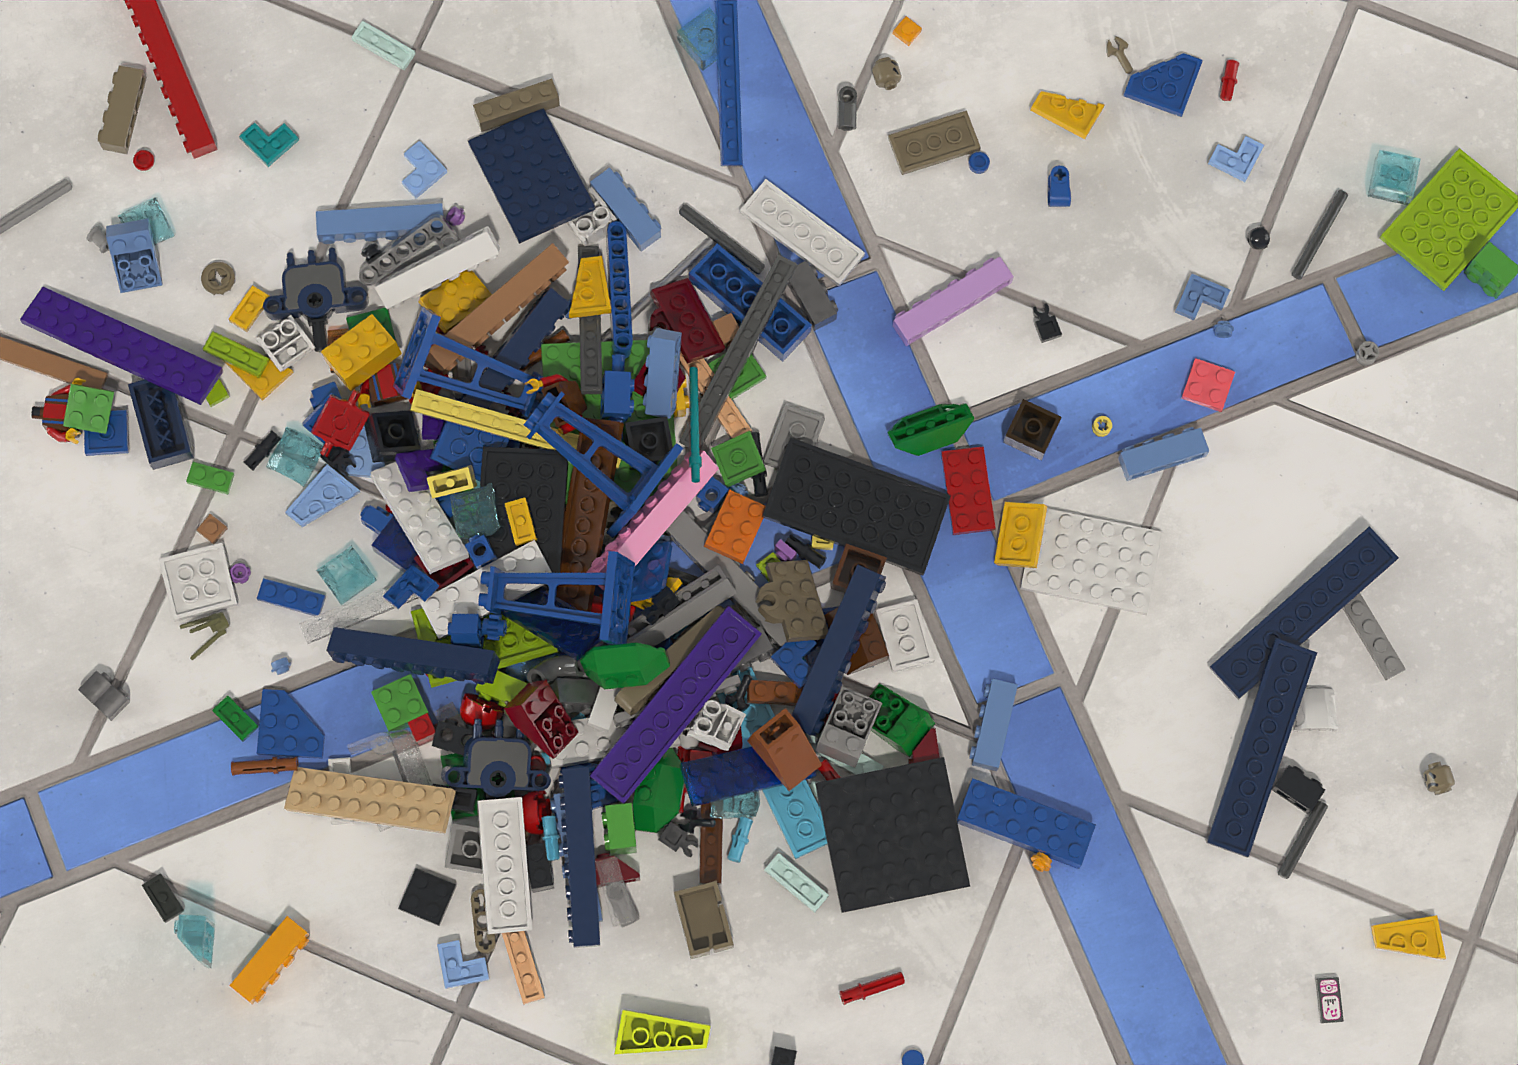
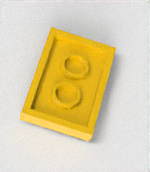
[418,270,492,333]
[994,502,1047,568]

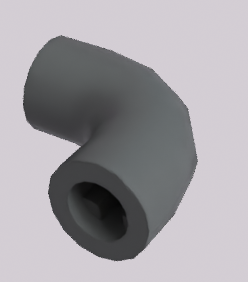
[527,654,585,683]

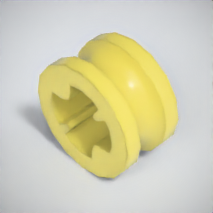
[1092,416,1112,437]

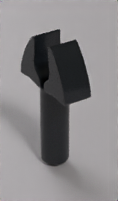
[725,674,752,712]
[678,809,716,834]

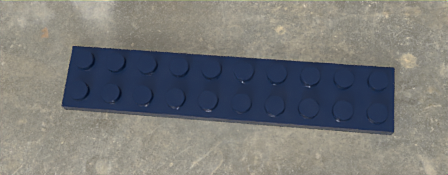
[1209,526,1399,700]
[1206,638,1318,858]

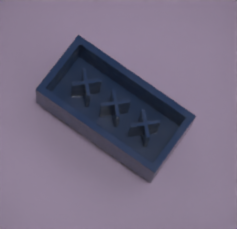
[128,379,194,470]

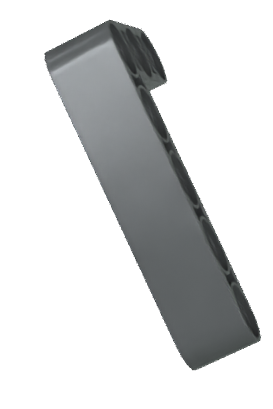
[359,214,461,286]

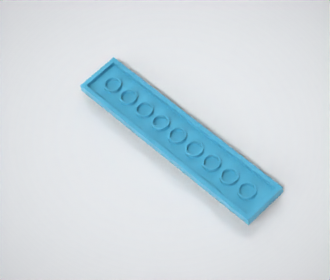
[716,667,827,859]

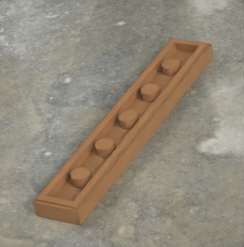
[0,337,108,389]

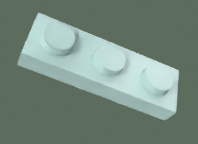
[351,21,415,71]
[764,853,829,913]

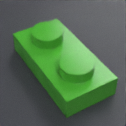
[186,462,234,495]

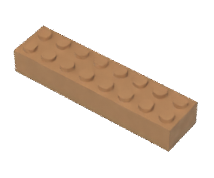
[425,243,569,376]

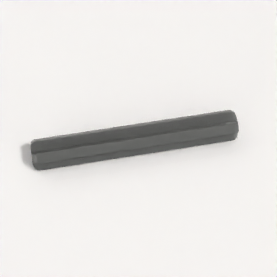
[1278,801,1328,879]

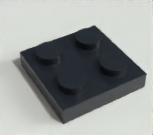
[398,868,457,926]

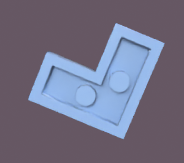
[1208,136,1264,182]
[402,141,447,199]
[437,940,489,989]

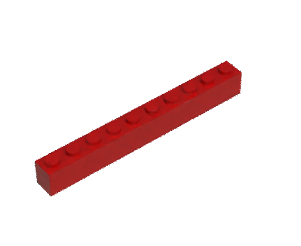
[124,0,217,159]

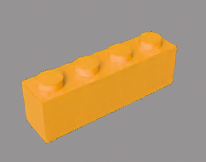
[229,916,310,1005]

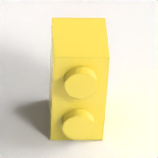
[427,465,477,499]

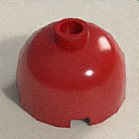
[460,693,504,731]
[522,790,552,834]

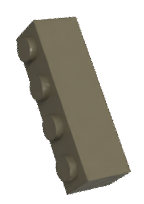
[98,65,147,154]
[473,79,560,132]

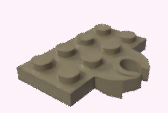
[756,560,828,642]

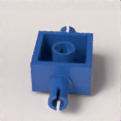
[600,354,634,441]

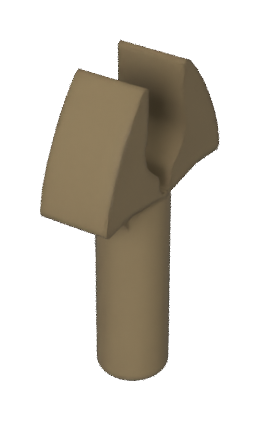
[1106,36,1133,74]

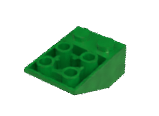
[869,683,935,758]

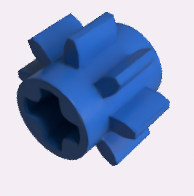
[482,614,507,640]

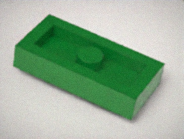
[212,696,258,742]

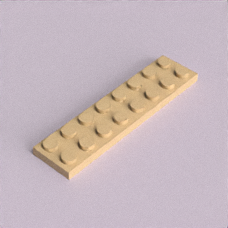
[284,767,456,834]

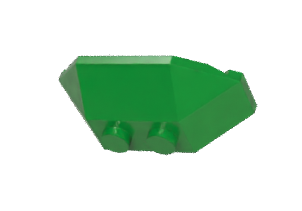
[887,403,974,456]
[580,642,670,690]
[633,748,687,833]

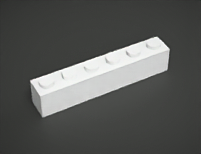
[374,226,500,309]

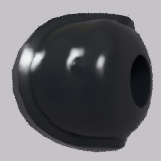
[1247,226,1270,250]

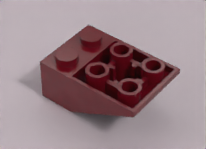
[504,680,579,759]

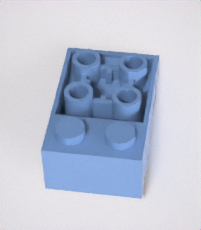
[106,218,162,293]

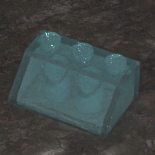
[174,914,215,969]

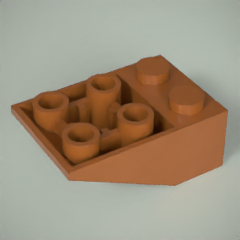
[747,708,822,791]

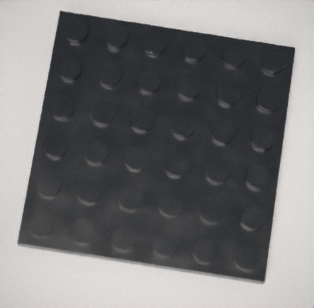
[815,757,970,913]

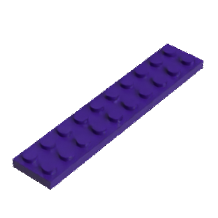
[20,287,223,405]
[590,606,762,804]

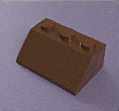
[824,607,889,675]

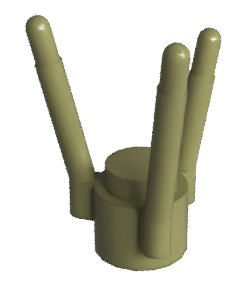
[180,612,230,660]

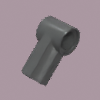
[838,86,857,131]

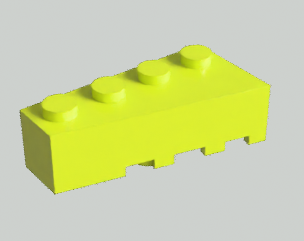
[614,1009,711,1055]

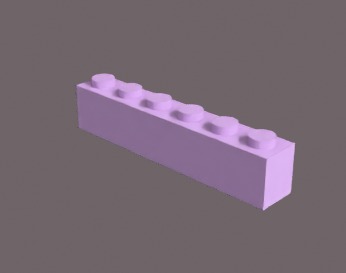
[893,257,1014,346]

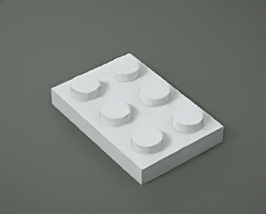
[875,599,935,673]

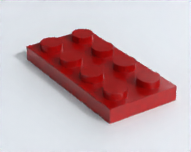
[941,446,996,535]

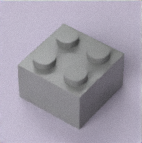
[445,823,483,874]

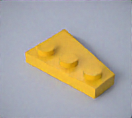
[1030,91,1105,139]

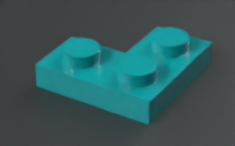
[239,123,299,167]

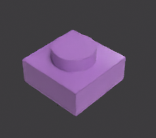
[774,539,797,562]

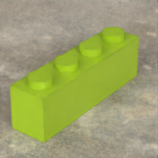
[475,670,528,709]

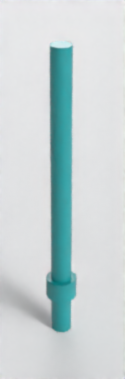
[689,367,702,483]

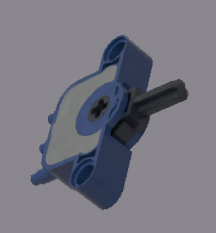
[263,247,369,352]
[441,718,551,800]

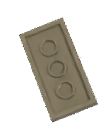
[888,110,981,175]

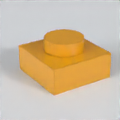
[893,16,922,46]

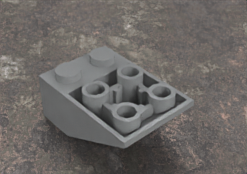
[815,686,882,768]

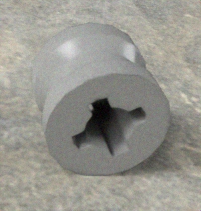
[1355,341,1379,366]

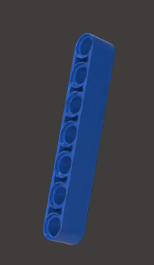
[606,221,633,359]

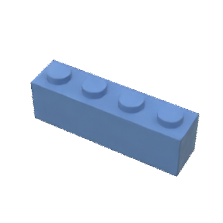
[590,168,662,252]
[643,328,682,419]
[1118,427,1209,481]
[969,679,1018,772]

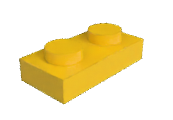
[229,285,270,332]
[505,498,537,546]

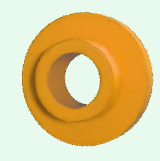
[1031,852,1052,872]

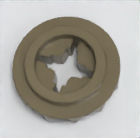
[201,262,235,295]

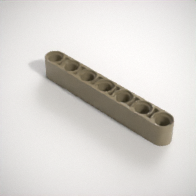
[614,605,724,716]

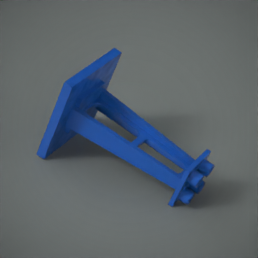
[393,307,543,417]
[524,392,684,538]
[478,551,635,645]

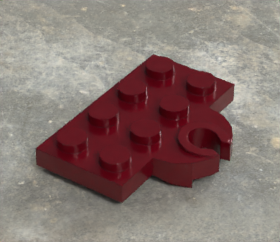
[648,278,726,364]

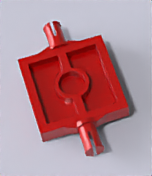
[311,389,370,457]

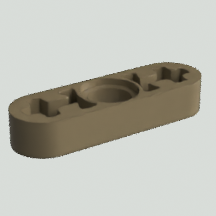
[471,889,496,954]

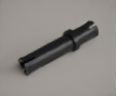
[750,432,768,497]

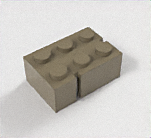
[674,881,734,959]

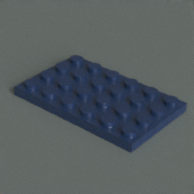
[468,108,596,244]

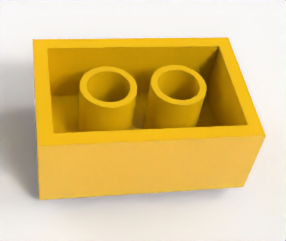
[321,314,402,391]

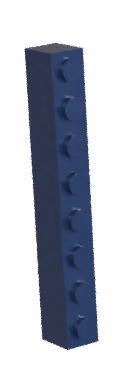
[442,288,570,423]
[792,565,886,737]
[326,627,500,685]
[559,767,600,948]

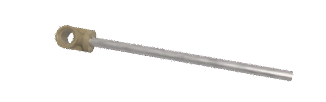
[601,237,715,342]

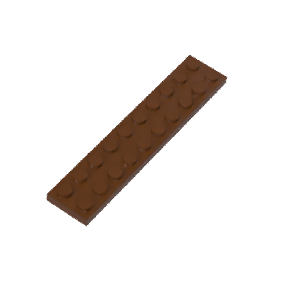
[548,417,624,636]

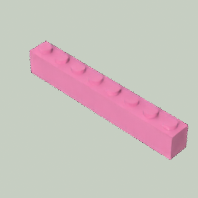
[587,450,719,590]

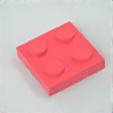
[1181,358,1235,412]

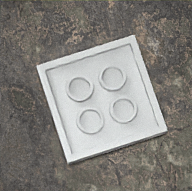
[159,543,238,622]

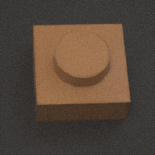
[196,514,228,545]

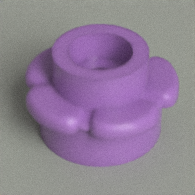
[446,206,465,226]
[230,563,251,584]

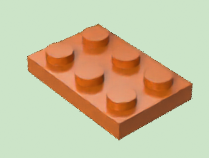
[704,490,766,564]

